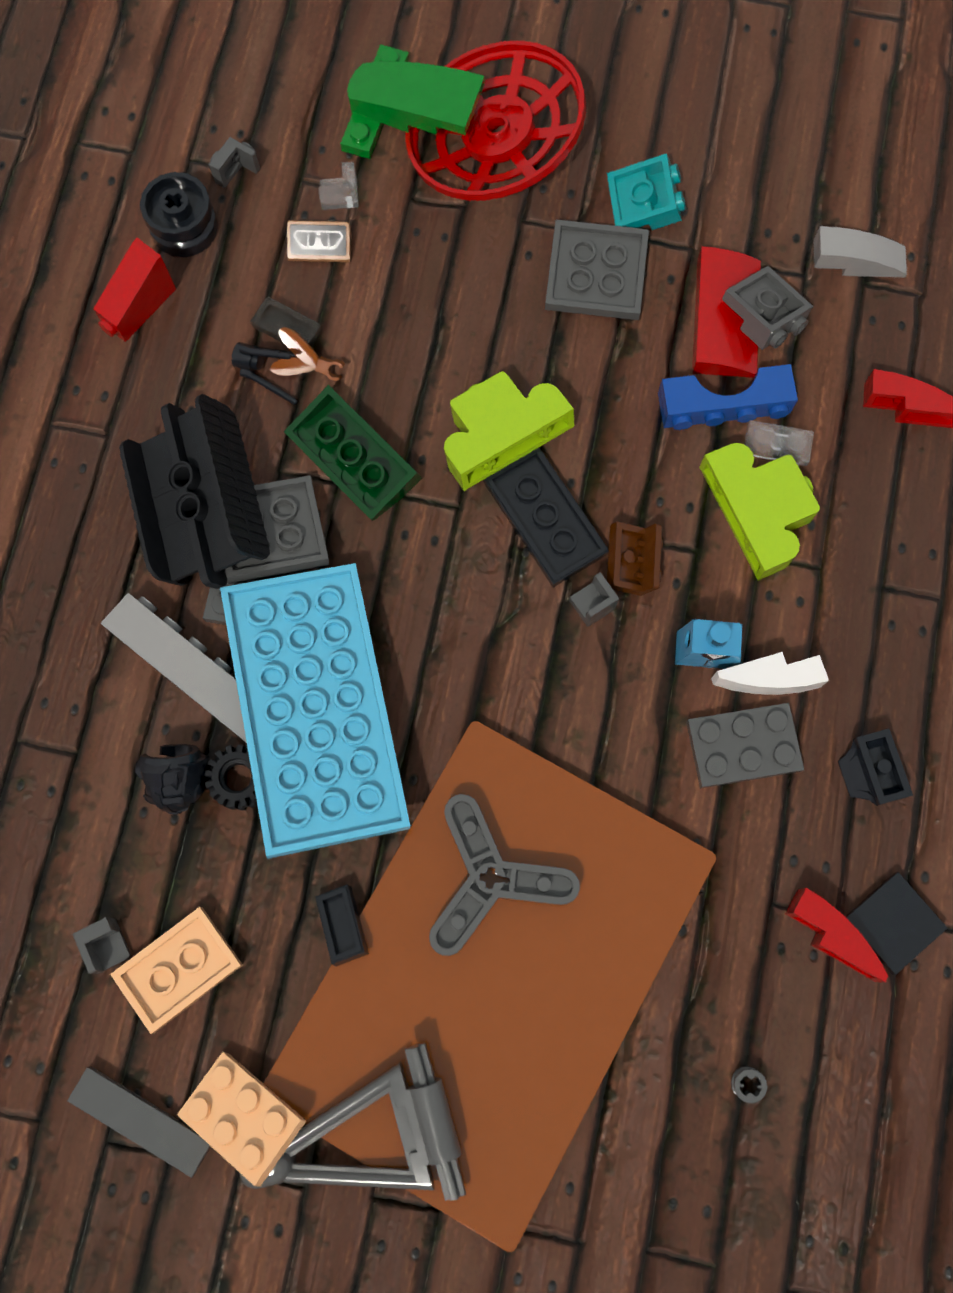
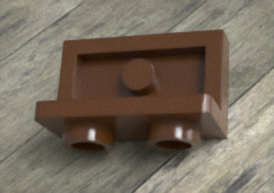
[607,521,663,596]

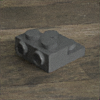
[722,266,813,350]

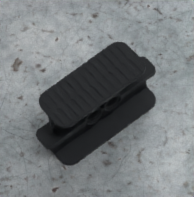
[119,394,270,589]

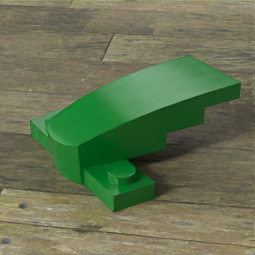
[340,44,485,159]

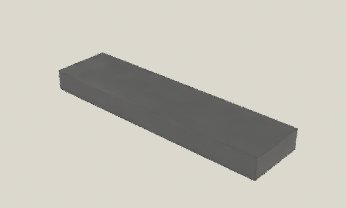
[67,1066,211,1178]

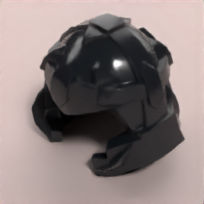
[135,744,209,815]

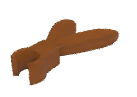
[270,327,345,381]

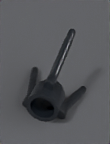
[232,342,298,405]

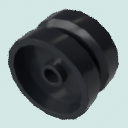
[140,172,218,258]

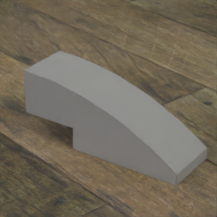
[814,226,907,278]

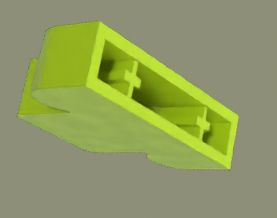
[444,372,575,491]
[700,443,820,580]

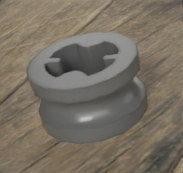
[731,1066,767,1103]

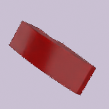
[863,369,953,428]
[785,888,888,983]

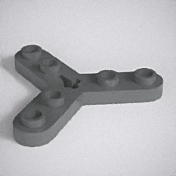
[429,794,580,956]

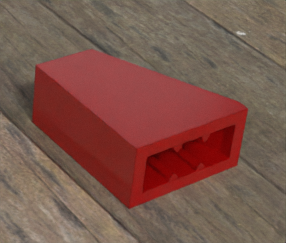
[93,238,176,342]

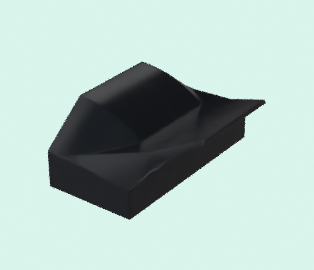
[838,728,913,806]

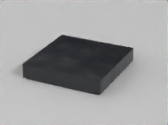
[845,872,948,975]

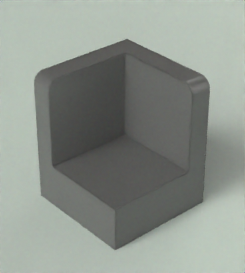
[569,572,619,627]
[73,917,131,974]

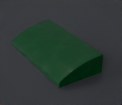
[283,385,422,521]

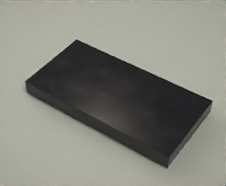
[483,448,609,587]

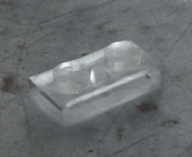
[744,420,814,466]

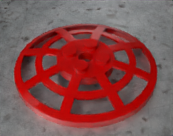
[405,41,586,201]

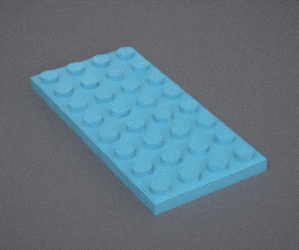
[220,563,411,859]

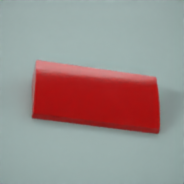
[692,246,761,378]

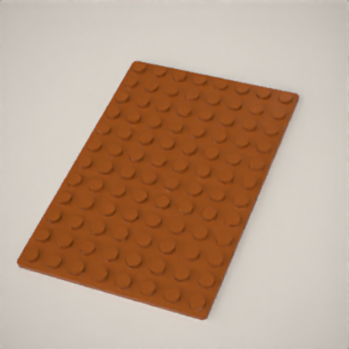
[263,721,716,1252]

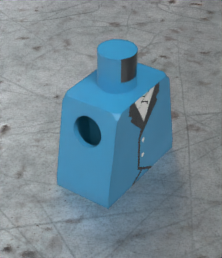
[675,619,742,669]

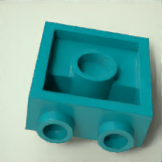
[607,153,686,230]

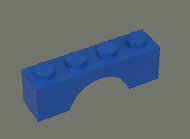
[658,364,798,430]

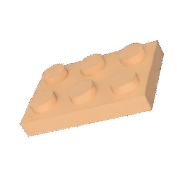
[110,907,243,1034]
[177,1052,306,1187]

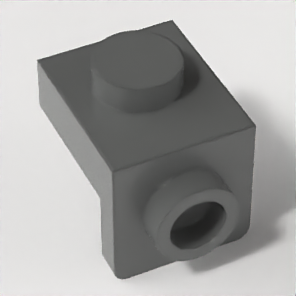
[209,137,260,188]

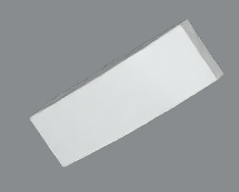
[711,652,829,695]

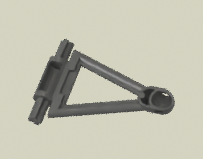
[239,1043,467,1201]

